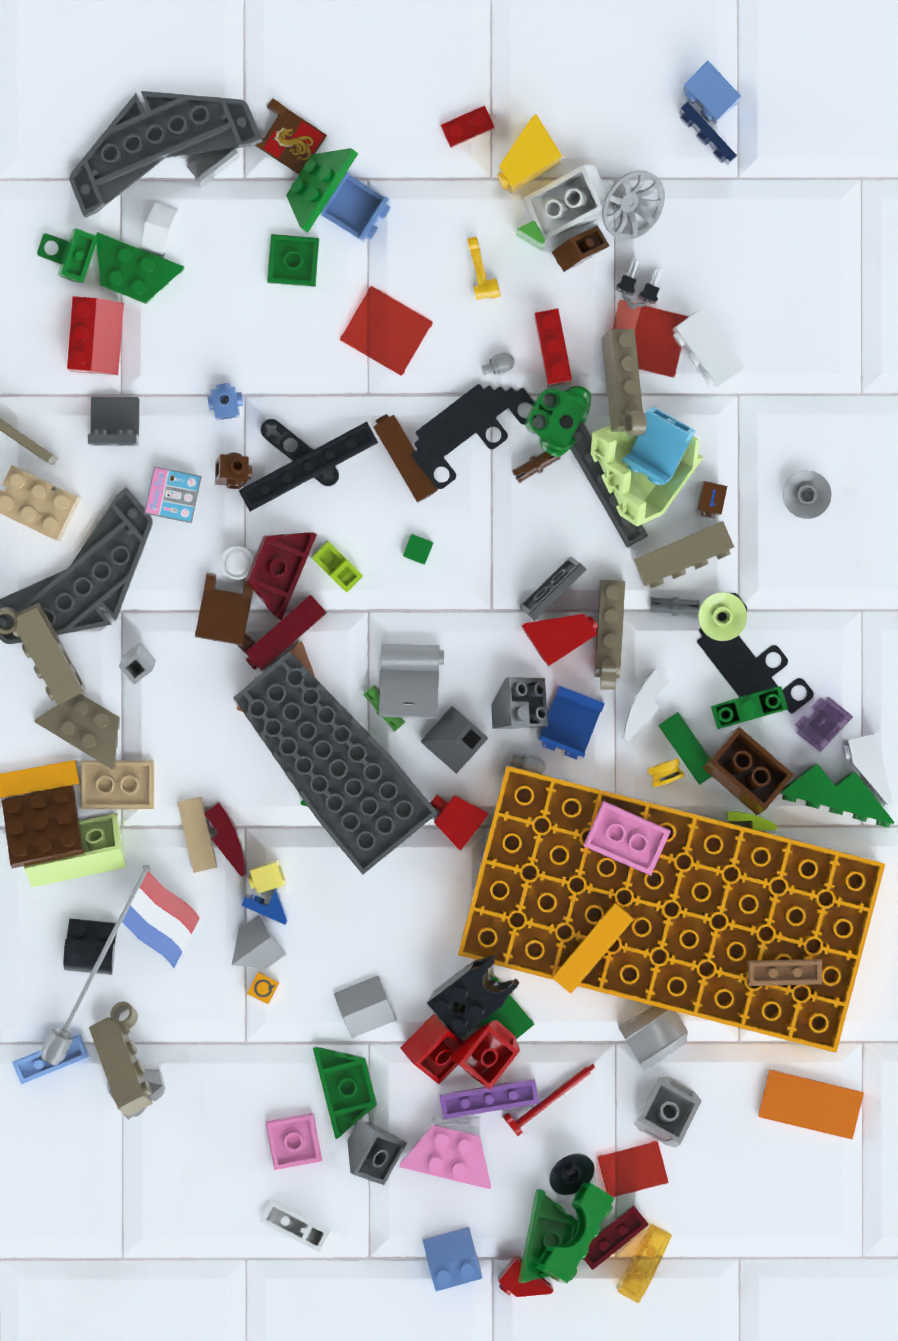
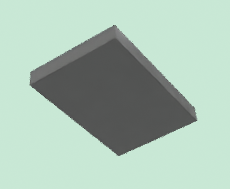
[519,557,587,621]

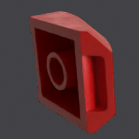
[450,1020,520,1090]

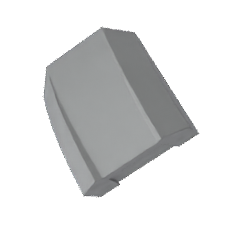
[618,1006,688,1071]
[634,1077,702,1148]

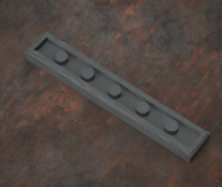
[559,415,648,548]

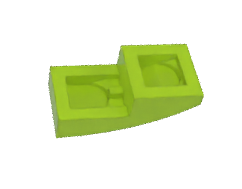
[311,540,363,593]
[726,810,777,831]

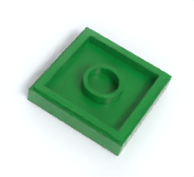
[267,234,320,287]

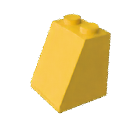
[497,114,562,194]

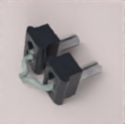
[615,259,663,309]

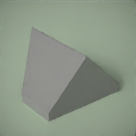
[231,915,286,969]

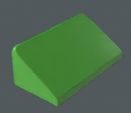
[517,220,545,250]

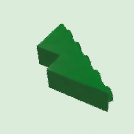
[780,763,895,828]

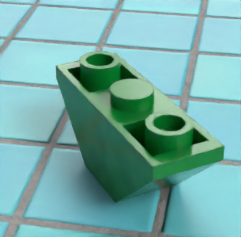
[710,686,788,730]

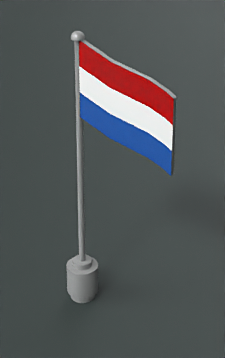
[40,865,200,1065]

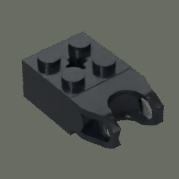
[426,954,520,1039]

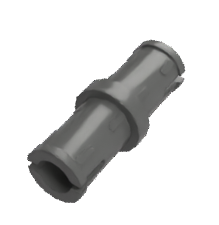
[650,596,700,616]

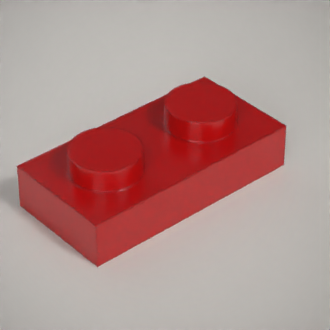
[441,105,495,149]

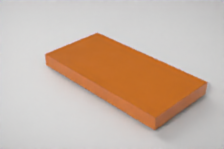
[758,1069,864,1140]

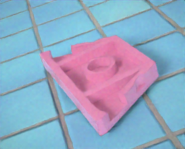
[399,1124,491,1189]

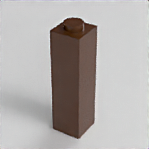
[373,414,438,504]

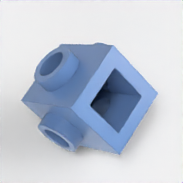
[207,383,243,420]

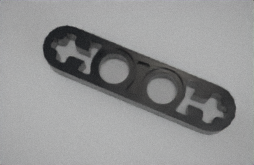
[260,419,339,487]

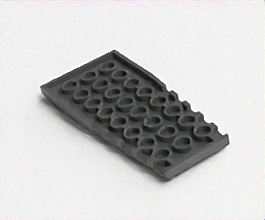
[233,652,438,875]

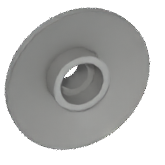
[783,470,832,519]

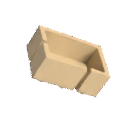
[0,465,81,542]

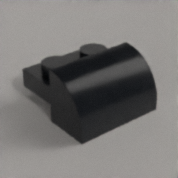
[63,918,117,975]

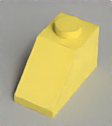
[247,860,286,894]

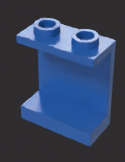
[538,685,605,760]

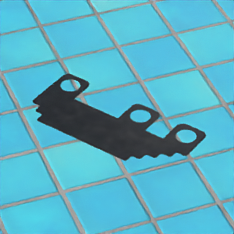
[412,384,537,489]
[697,593,814,714]

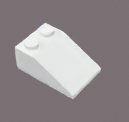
[524,165,615,241]

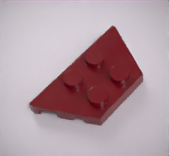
[245,532,317,620]

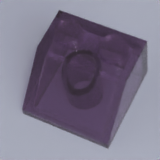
[794,696,853,753]

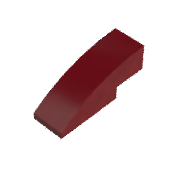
[204,801,247,877]

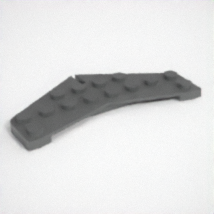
[69,91,263,218]
[0,487,153,645]

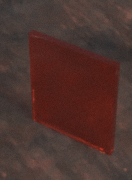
[339,286,433,377]
[612,299,689,378]

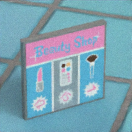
[144,466,202,524]

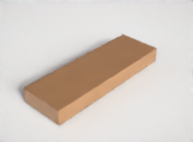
[747,959,822,986]

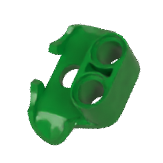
[525,386,592,457]

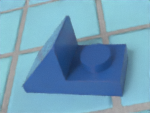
[241,888,289,925]

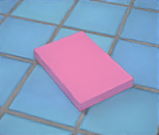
[583,801,671,875]

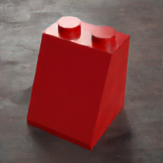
[521,614,599,667]

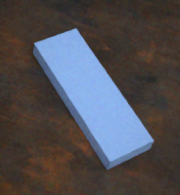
[12,1034,89,1085]

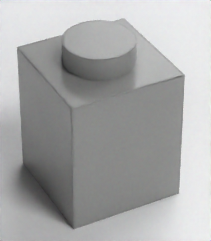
[118,642,156,685]

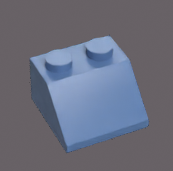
[683,60,741,124]
[423,1227,483,1292]

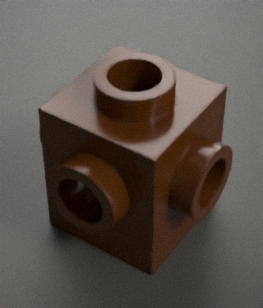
[215,452,252,489]

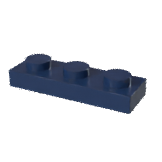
[679,102,737,165]

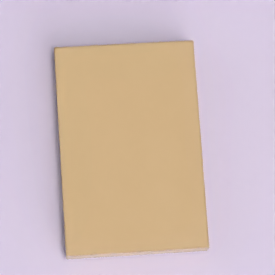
[81,760,155,809]

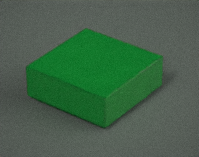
[403,534,434,565]

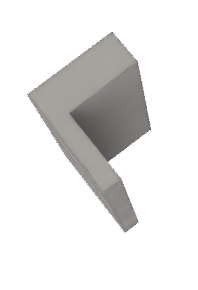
[186,149,240,187]

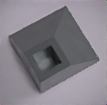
[491,677,548,729]
[420,706,488,774]

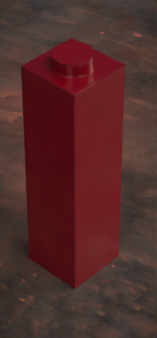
[245,595,327,671]

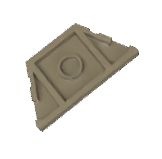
[34,694,120,770]

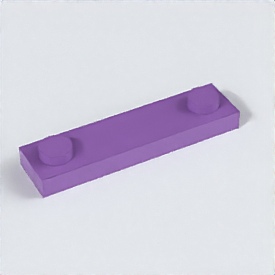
[439,1078,539,1120]

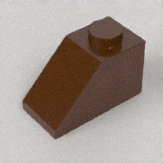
[552,225,610,272]

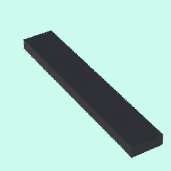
[238,421,378,512]

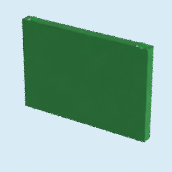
[479,976,535,1040]

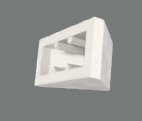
[140,202,179,256]

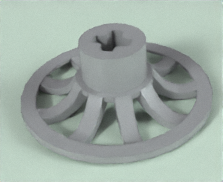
[602,170,665,240]

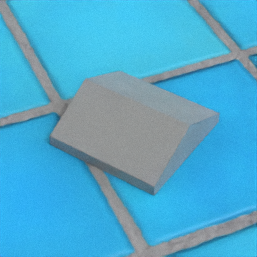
[334,975,397,1038]

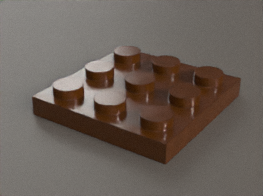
[2,785,84,869]

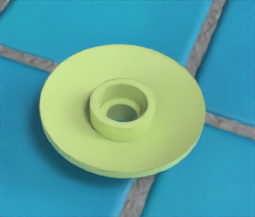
[698,592,747,641]

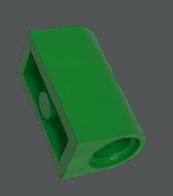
[37,228,99,283]

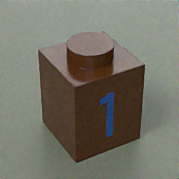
[696,481,728,519]

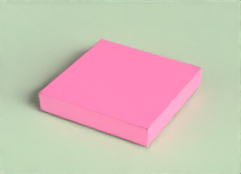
[265,1113,322,1170]

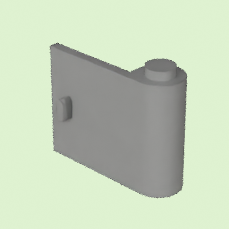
[379,643,444,719]

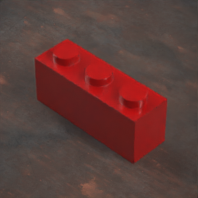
[534,308,572,387]

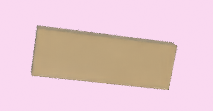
[177,797,217,873]

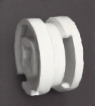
[220,546,254,580]

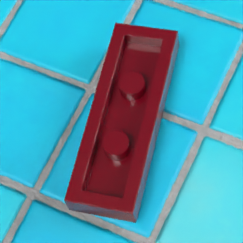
[584,1204,649,1270]

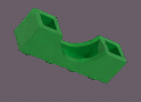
[536,1183,615,1284]

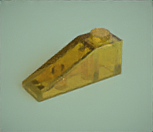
[616,1223,673,1304]

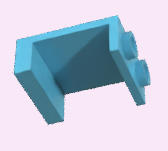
[622,407,696,485]

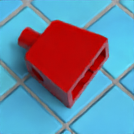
[430,794,489,851]

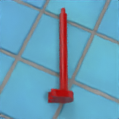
[502,1064,596,1137]

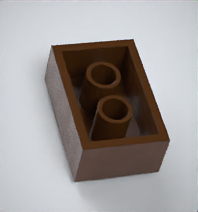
[702,727,794,815]

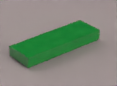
[658,712,712,785]

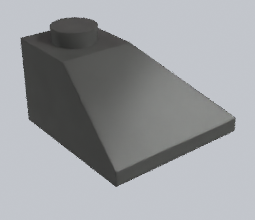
[347,1119,407,1185]

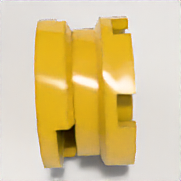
[647,758,685,788]

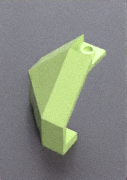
[591,425,704,526]

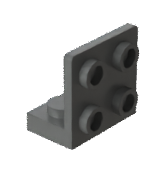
[88,397,140,446]

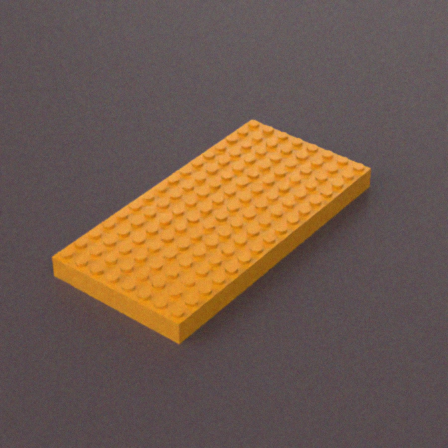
[458,765,885,1053]

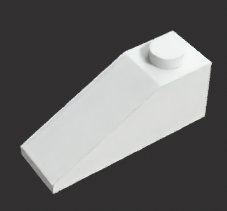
[843,733,894,806]
[260,1200,341,1258]

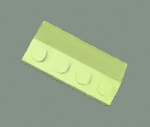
[24,813,127,888]

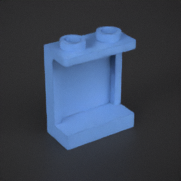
[320,172,391,243]

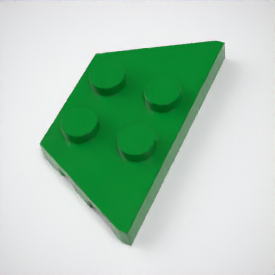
[286,148,358,233]
[96,232,185,304]
[313,1046,377,1139]
[518,1189,578,1283]

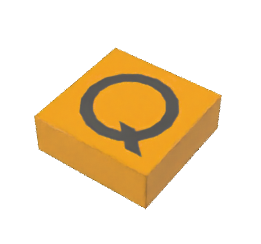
[247,971,280,1005]

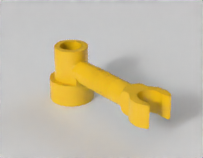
[467,236,501,300]

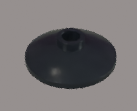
[549,1153,595,1195]

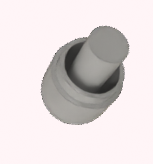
[481,352,515,375]
[511,754,545,774]

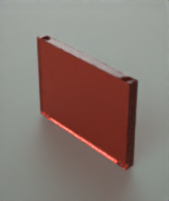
[597,1140,669,1198]

